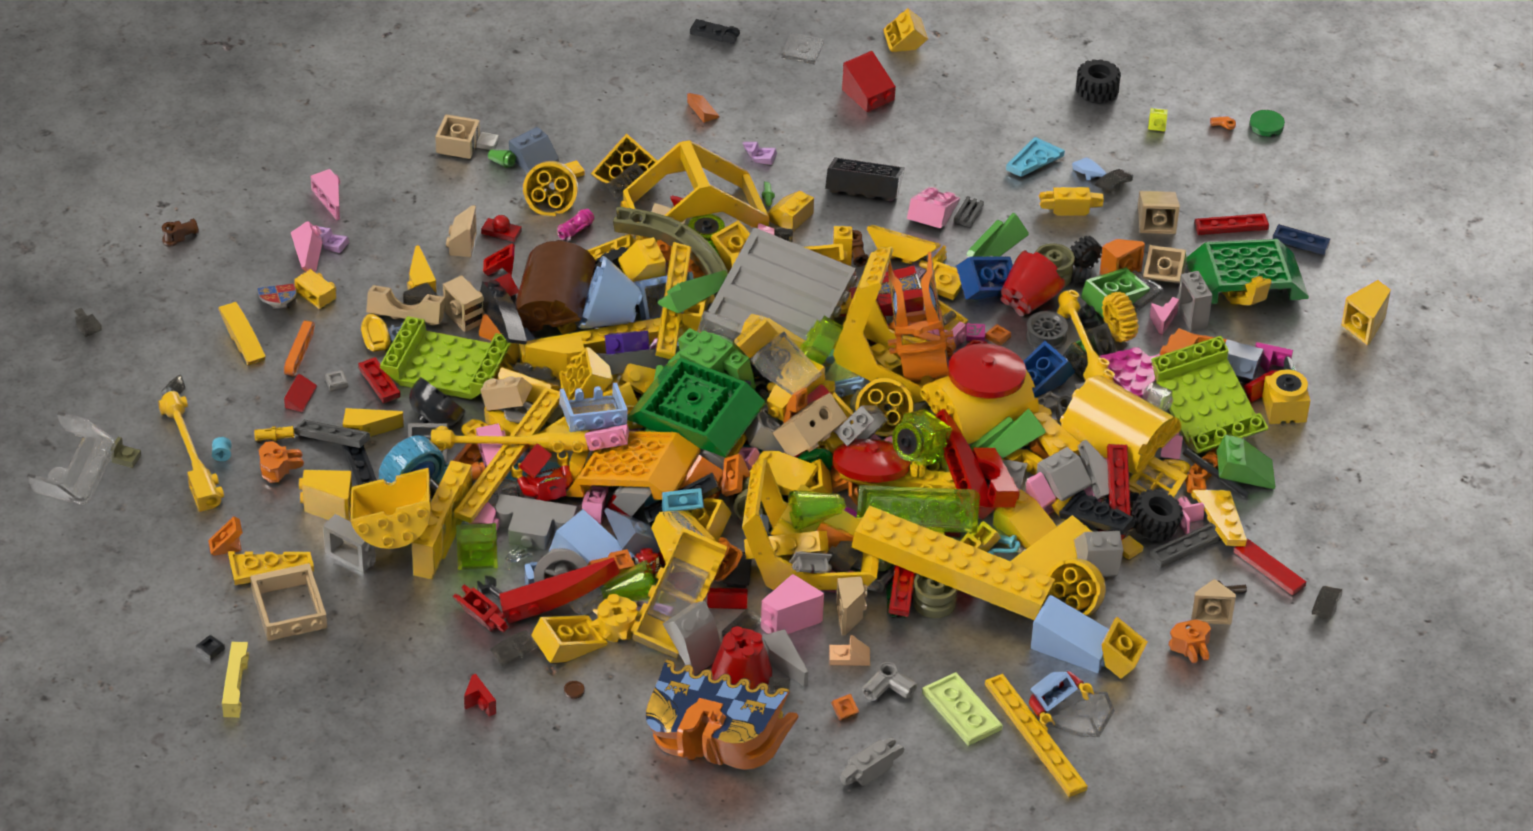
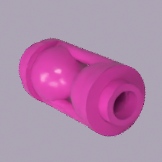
[557,209,595,241]

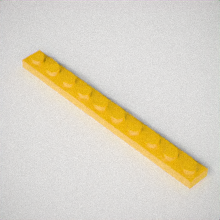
[454,387,560,524]

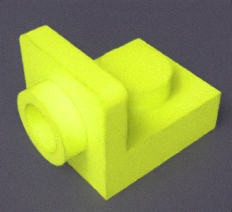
[1148,108,1168,131]

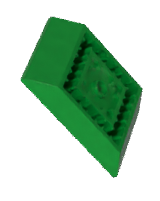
[627,357,766,458]

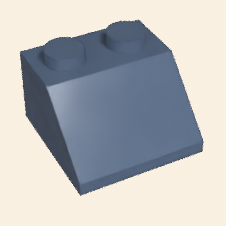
[509,127,559,173]
[1225,340,1264,383]

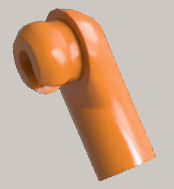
[1210,116,1236,130]

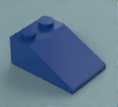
[956,256,1013,300]
[1023,341,1075,398]

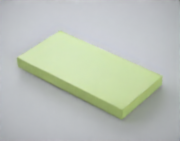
[922,672,1003,746]

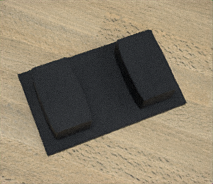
[723,552,752,588]

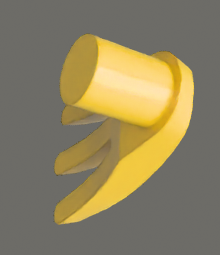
[919,245,947,270]

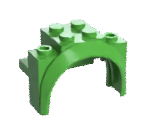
[668,328,756,389]

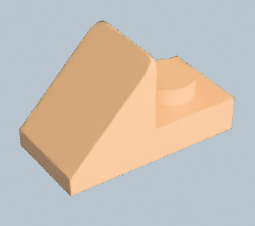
[829,635,870,666]

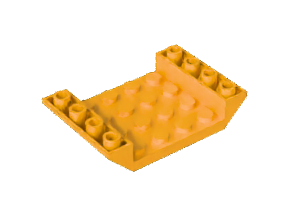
[566,431,700,500]

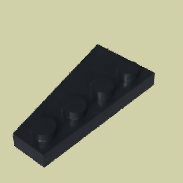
[1059,490,1135,536]

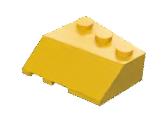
[559,347,613,411]

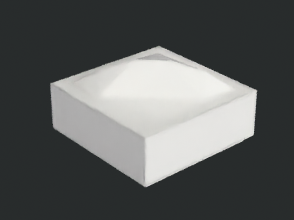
[476,132,499,150]

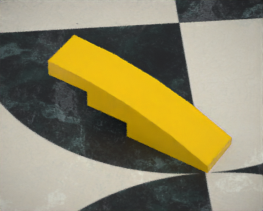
[218,302,266,366]

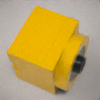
[1262,370,1311,424]

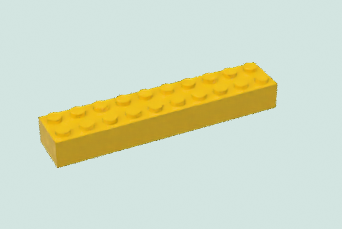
[851,506,1055,620]

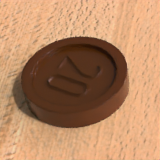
[564,681,585,699]

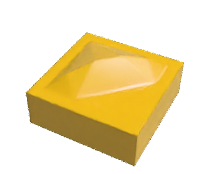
[564,160,585,178]

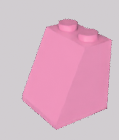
[761,574,824,634]

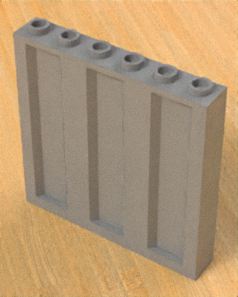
[704,227,858,348]

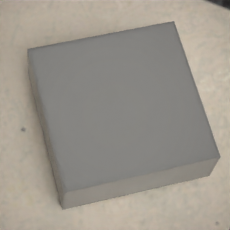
[324,370,348,391]

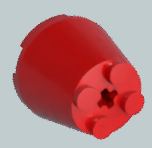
[1000,250,1065,316]
[711,626,773,689]

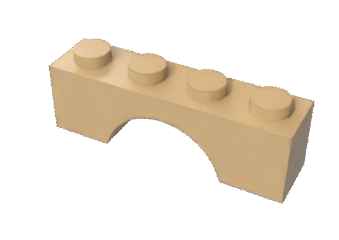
[366,285,445,325]

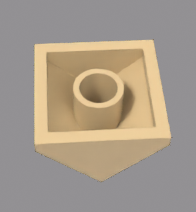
[1191,579,1236,625]

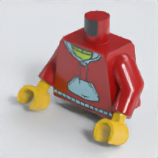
[511,452,573,501]

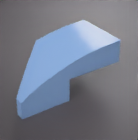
[1072,157,1107,180]
[525,562,537,585]

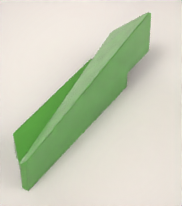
[966,213,1029,257]
[658,270,728,313]
[970,409,1046,459]

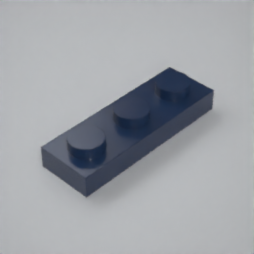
[1272,224,1331,255]

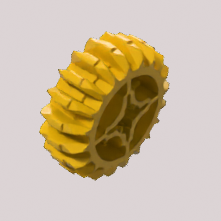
[1102,292,1139,342]

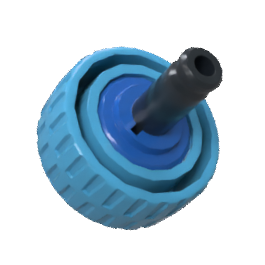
[379,435,445,499]

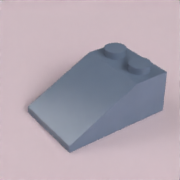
[604,508,660,554]

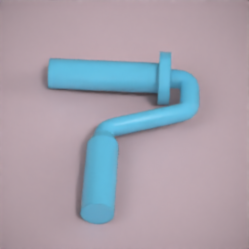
[988,534,1021,555]

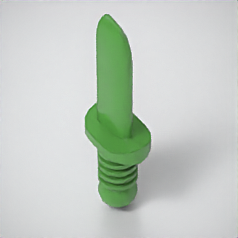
[761,181,775,207]

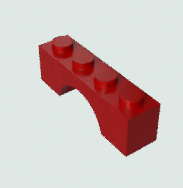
[972,448,1020,508]

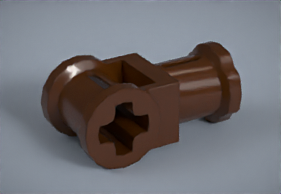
[162,218,199,246]
[852,230,869,267]

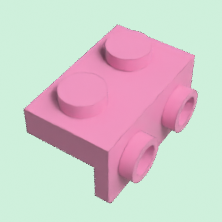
[585,424,629,451]

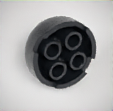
[409,377,465,427]

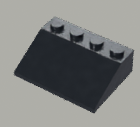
[825,157,905,201]

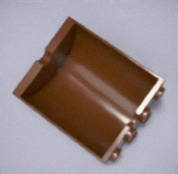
[515,240,596,333]

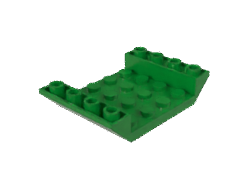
[1186,239,1309,304]

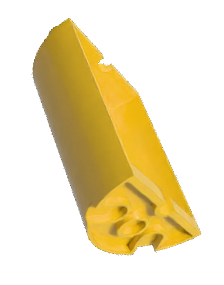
[920,370,1039,444]
[1060,375,1181,475]
[350,468,430,549]

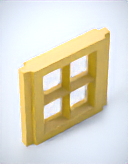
[1129,457,1187,498]

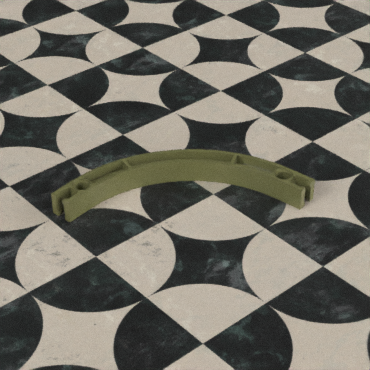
[613,207,732,341]

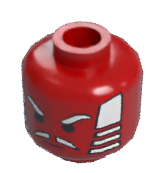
[634,548,660,578]

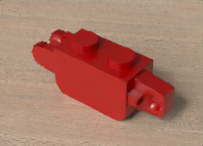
[453,584,509,633]

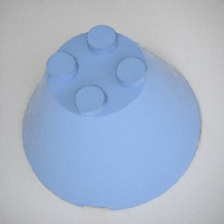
[579,256,642,329]

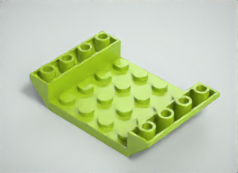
[380,316,511,399]
[1151,336,1268,454]

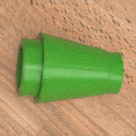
[488,149,516,168]

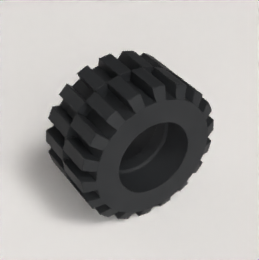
[1076,59,1121,103]
[1131,489,1183,542]

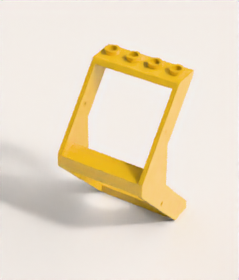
[621,140,769,242]
[833,246,934,403]
[742,457,879,590]

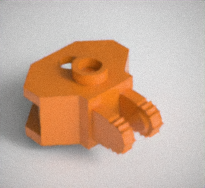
[259,441,304,483]
[714,537,742,582]
[1168,619,1211,663]

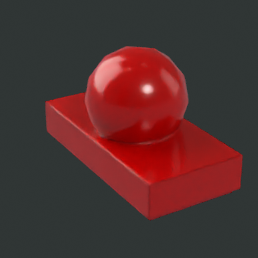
[481,215,522,242]

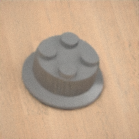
[534,548,588,582]

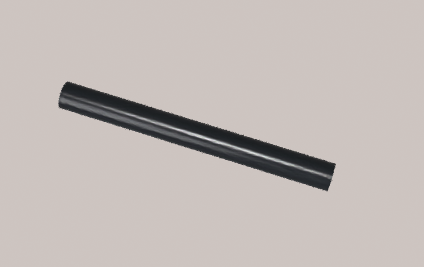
[1182,448,1250,498]

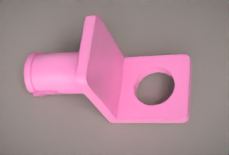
[1178,497,1204,534]

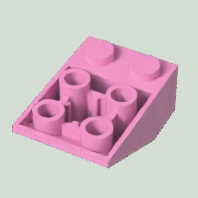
[907,187,960,228]

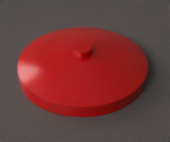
[948,344,1026,399]
[833,439,911,483]

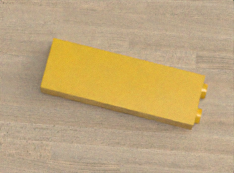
[1011,515,1092,576]

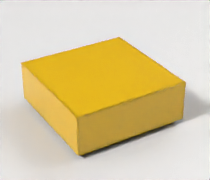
[1122,535,1143,560]

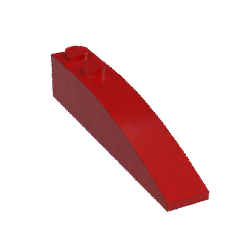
[931,409,996,519]
[499,557,620,624]

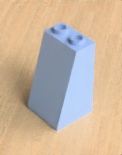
[549,509,634,588]
[1031,595,1109,673]

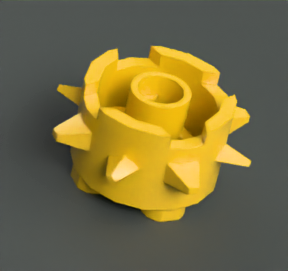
[590,594,642,642]

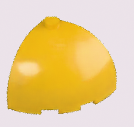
[591,133,658,188]

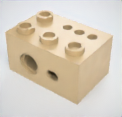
[773,393,847,457]

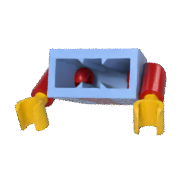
[1029,671,1094,730]

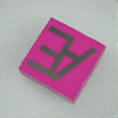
[966,323,985,341]

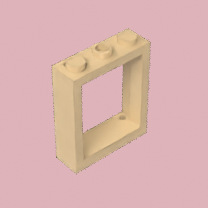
[250,563,327,641]

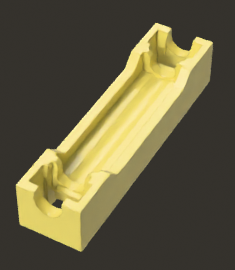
[222,642,249,718]

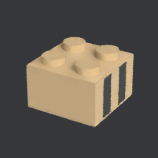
[435,114,480,159]
[443,275,484,332]

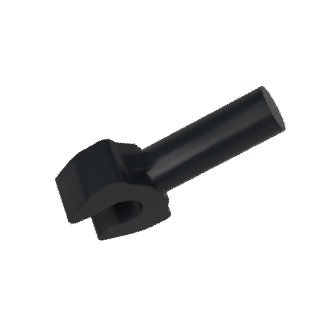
[477,575,502,600]

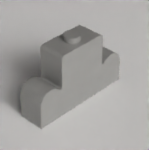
[496,494,577,550]

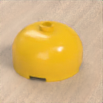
[523,161,578,216]
[855,378,914,436]
[1047,558,1106,616]

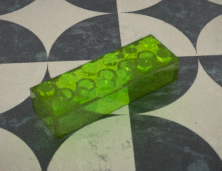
[857,485,980,533]

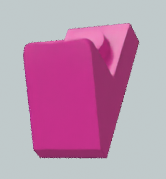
[1255,342,1293,373]

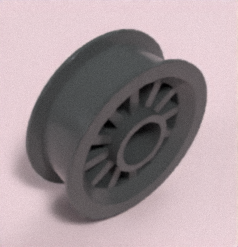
[1026,311,1068,349]

